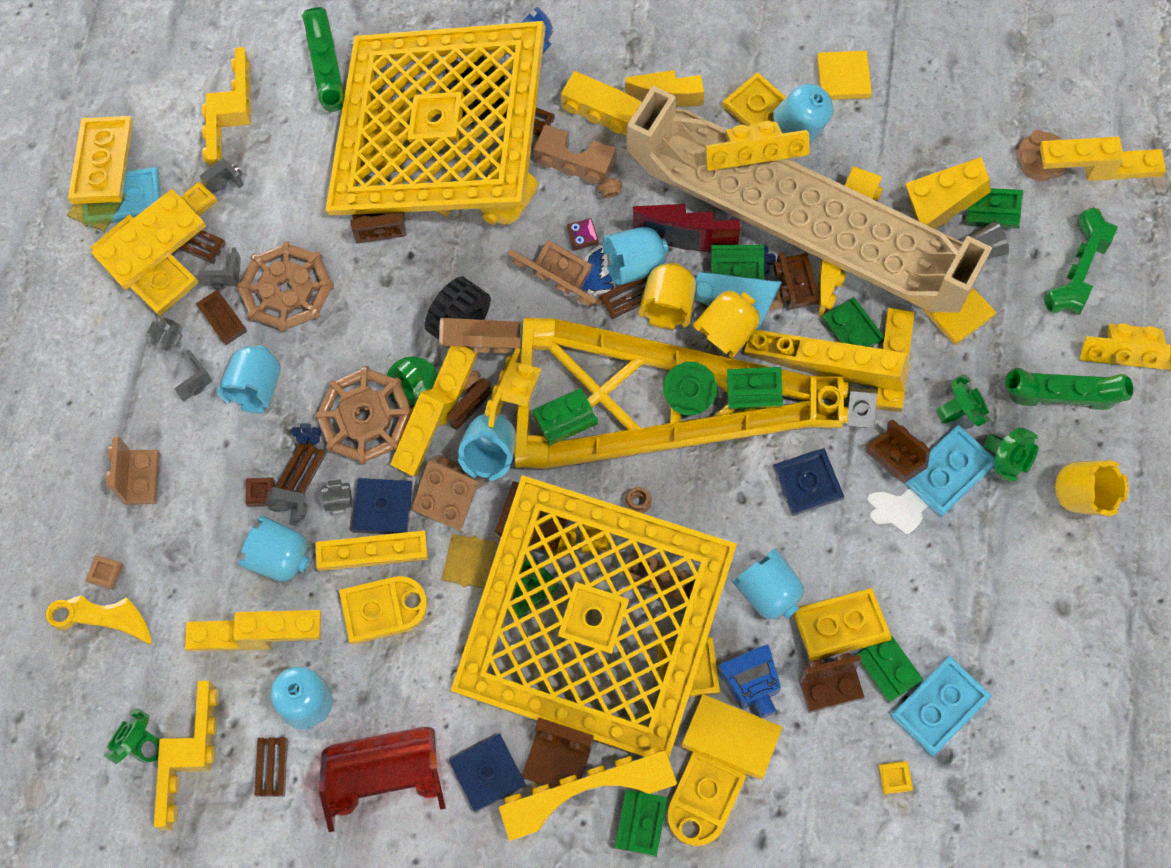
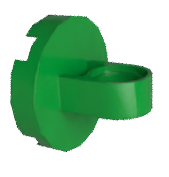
[387,356,438,407]
[663,361,717,415]
[936,374,990,427]
[983,428,1039,482]
[104,708,160,764]

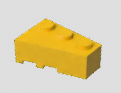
[905,157,991,229]

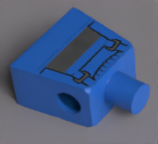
[717,644,781,718]

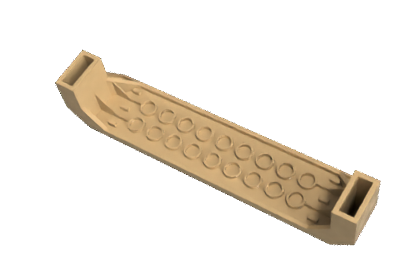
[627,86,993,312]

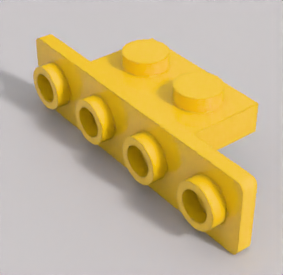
[705,121,810,171]
[1080,323,1171,370]
[485,348,541,428]

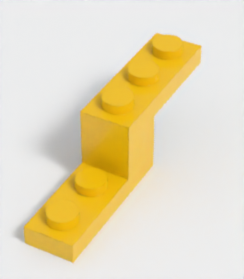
[202,47,251,167]
[1040,136,1166,181]
[390,346,479,477]
[185,610,322,652]
[154,680,219,831]

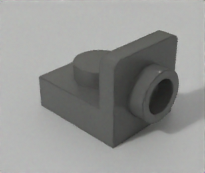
[200,157,244,193]
[265,487,308,526]

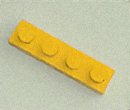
[876,308,915,412]
[315,530,428,571]

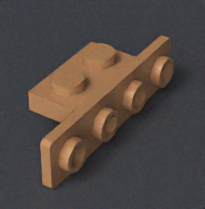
[507,240,602,307]
[439,318,520,353]

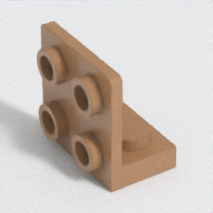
[106,436,160,505]
[412,455,486,530]

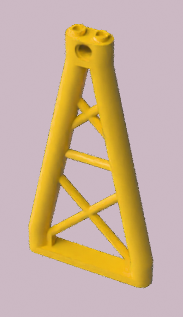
[515,317,848,469]

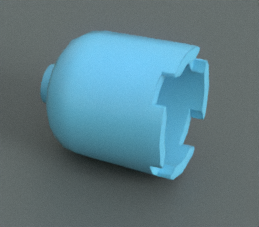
[773,84,834,144]
[603,227,668,285]
[217,345,281,413]
[458,414,516,481]
[238,515,310,582]
[732,548,804,620]
[270,667,333,730]

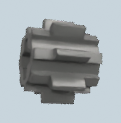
[147,317,183,351]
[321,479,352,515]

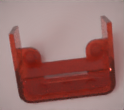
[319,727,446,832]

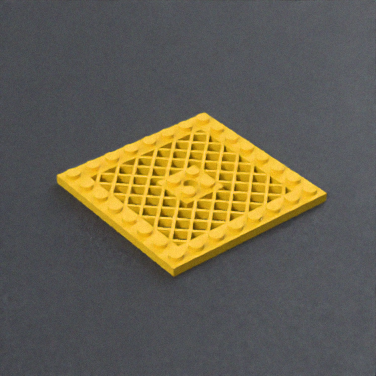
[325,21,546,216]
[451,475,737,759]

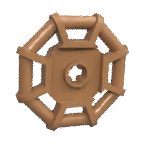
[236,242,334,332]
[315,366,413,464]

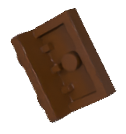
[773,252,820,310]
[866,419,930,483]

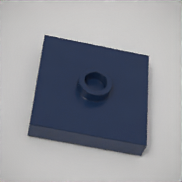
[773,448,845,516]
[352,478,413,534]
[449,733,526,813]

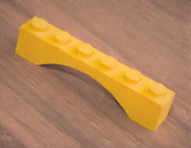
[499,747,678,841]

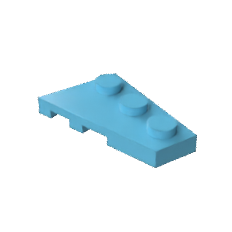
[695,271,782,330]

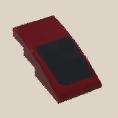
[633,204,741,253]

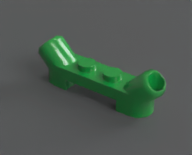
[302,7,345,112]
[1044,208,1118,315]
[1004,368,1134,410]

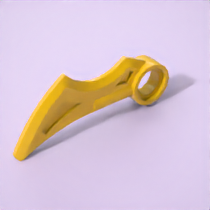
[46,595,152,645]

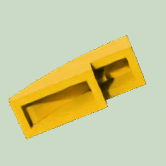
[625,70,704,107]

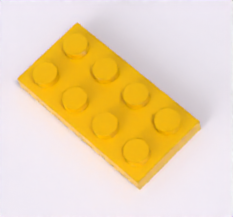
[68,116,133,204]
[91,189,206,290]
[90,214,198,317]

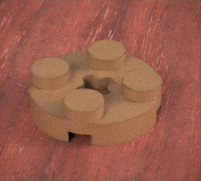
[1017,130,1066,182]

